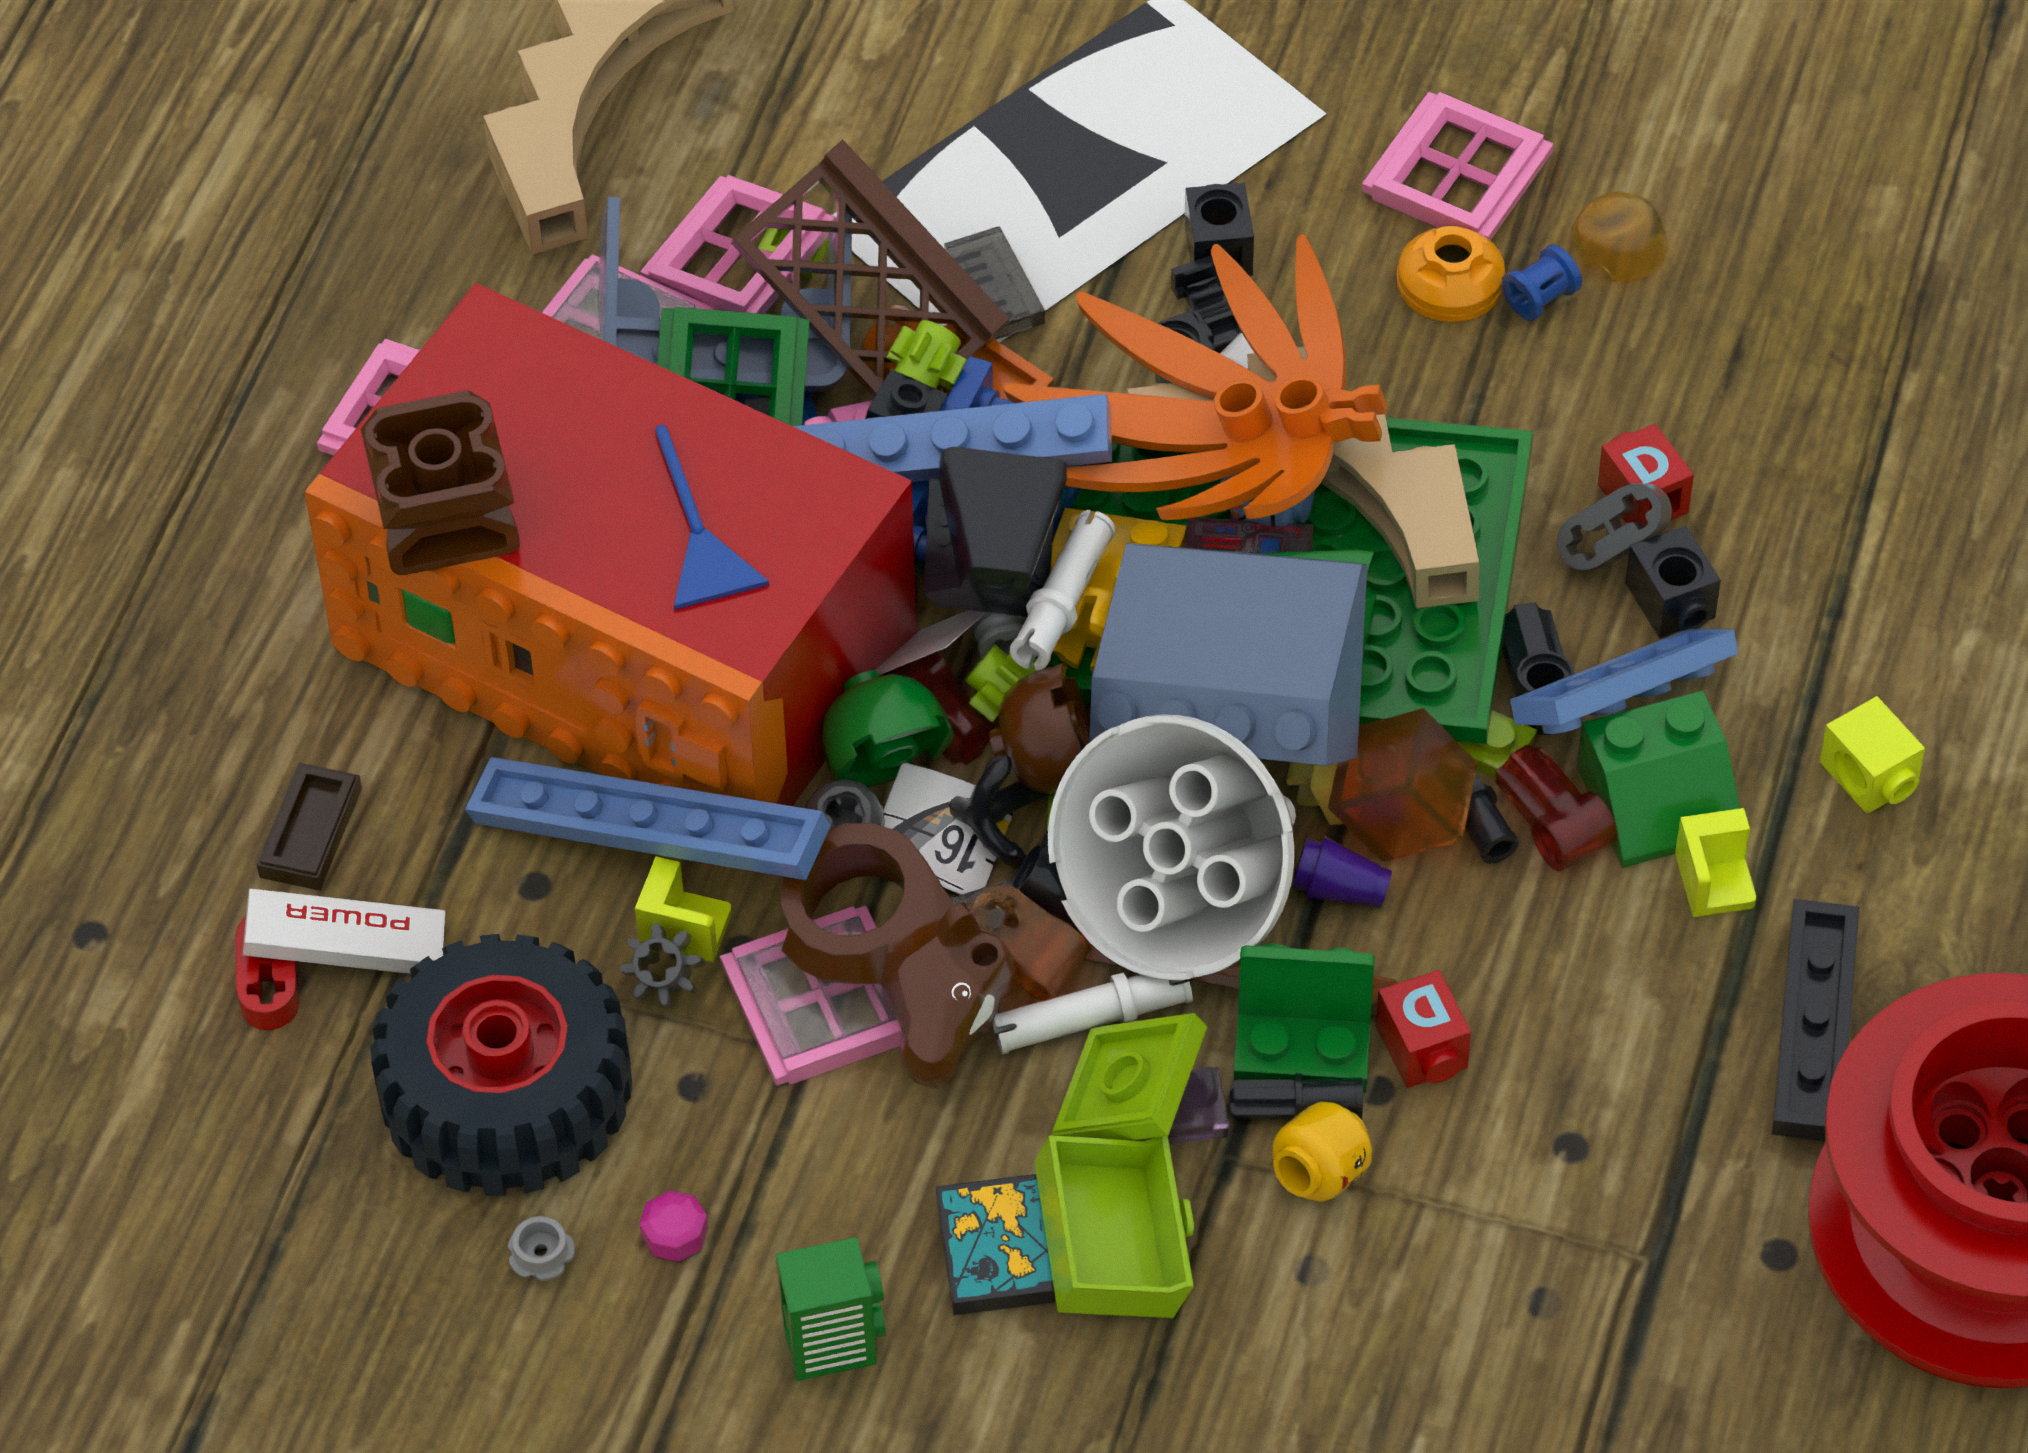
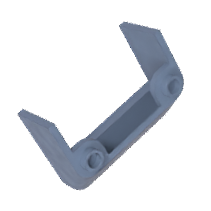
[598,196,852,392]

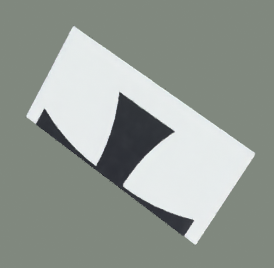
[832,0,1327,343]

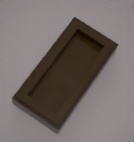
[257,763,362,891]

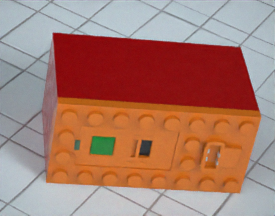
[304,283,917,806]

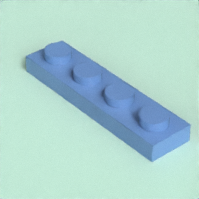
[1510,629,1739,734]

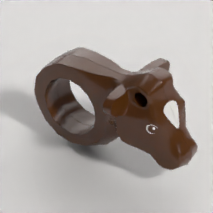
[780,823,1017,1089]

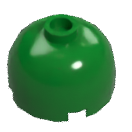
[821,670,954,788]

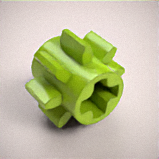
[886,320,967,392]
[965,644,1037,723]

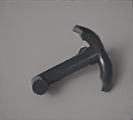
[949,755,1047,869]

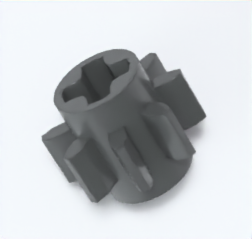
[619,923,705,1008]

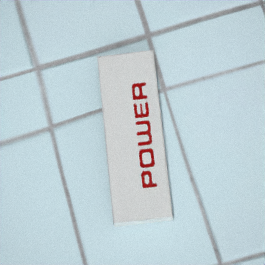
[243,889,445,974]

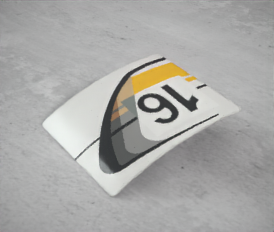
[883,763,1014,902]

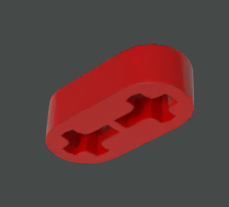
[235,916,300,1030]

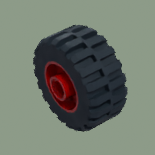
[370,934,632,1196]

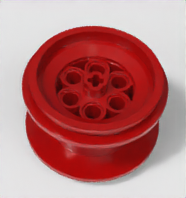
[1808,973,2028,1388]

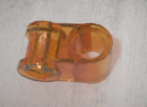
[967,885,1091,1001]

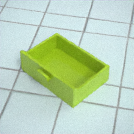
[1034,1135,1194,1318]

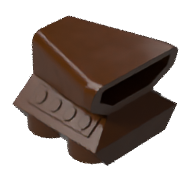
[361,390,520,575]

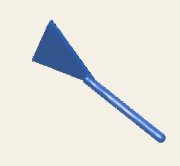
[655,425,769,610]

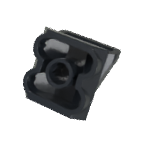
[922,447,1067,617]

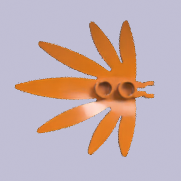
[1002,234,1387,520]

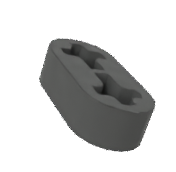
[1557,483,1672,570]

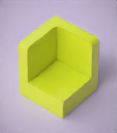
[1675,808,1756,918]
[635,856,732,963]

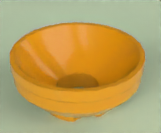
[1396,226,1505,322]

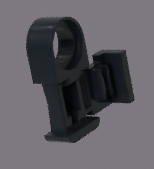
[1158,255,1242,353]

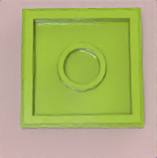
[1051,1013,1207,1140]

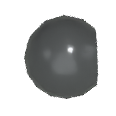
[805,779,885,829]

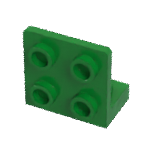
[1234,943,1375,1093]

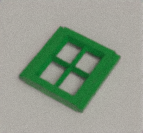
[657,307,810,426]

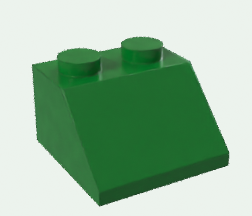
[1577,691,1740,868]

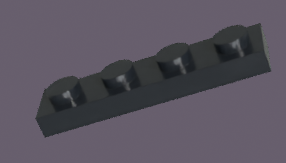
[1771,899,1859,1141]

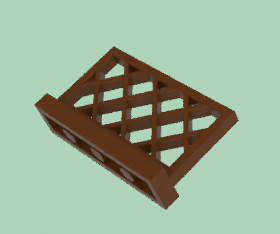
[731,139,1010,398]

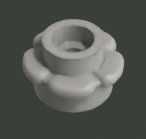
[508,1216,575,1281]

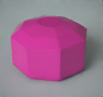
[639,1190,708,1262]

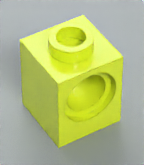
[1819,696,1925,814]

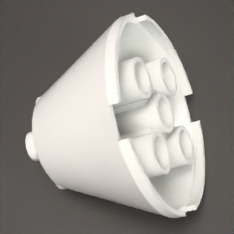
[1048,714,1296,980]

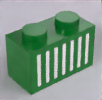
[776,1237,886,1381]

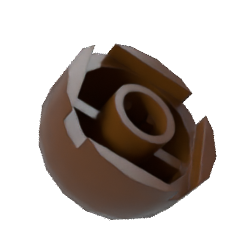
[989,662,1091,796]

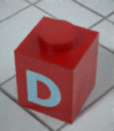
[1597,423,1694,526]
[1376,970,1471,1088]

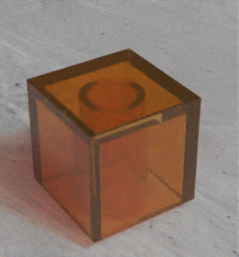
[1328,708,1478,862]

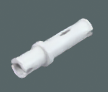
[1010,510,1116,671]
[992,972,1193,1055]

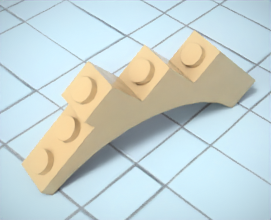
[483,0,734,255]
[1127,347,1479,609]

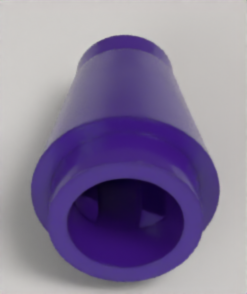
[1292,836,1392,908]

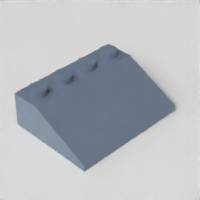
[1089,543,1367,766]

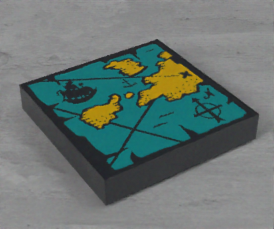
[936,1174,1056,1315]

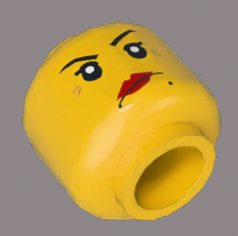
[1272,1101,1372,1202]

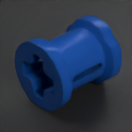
[1502,244,1582,321]

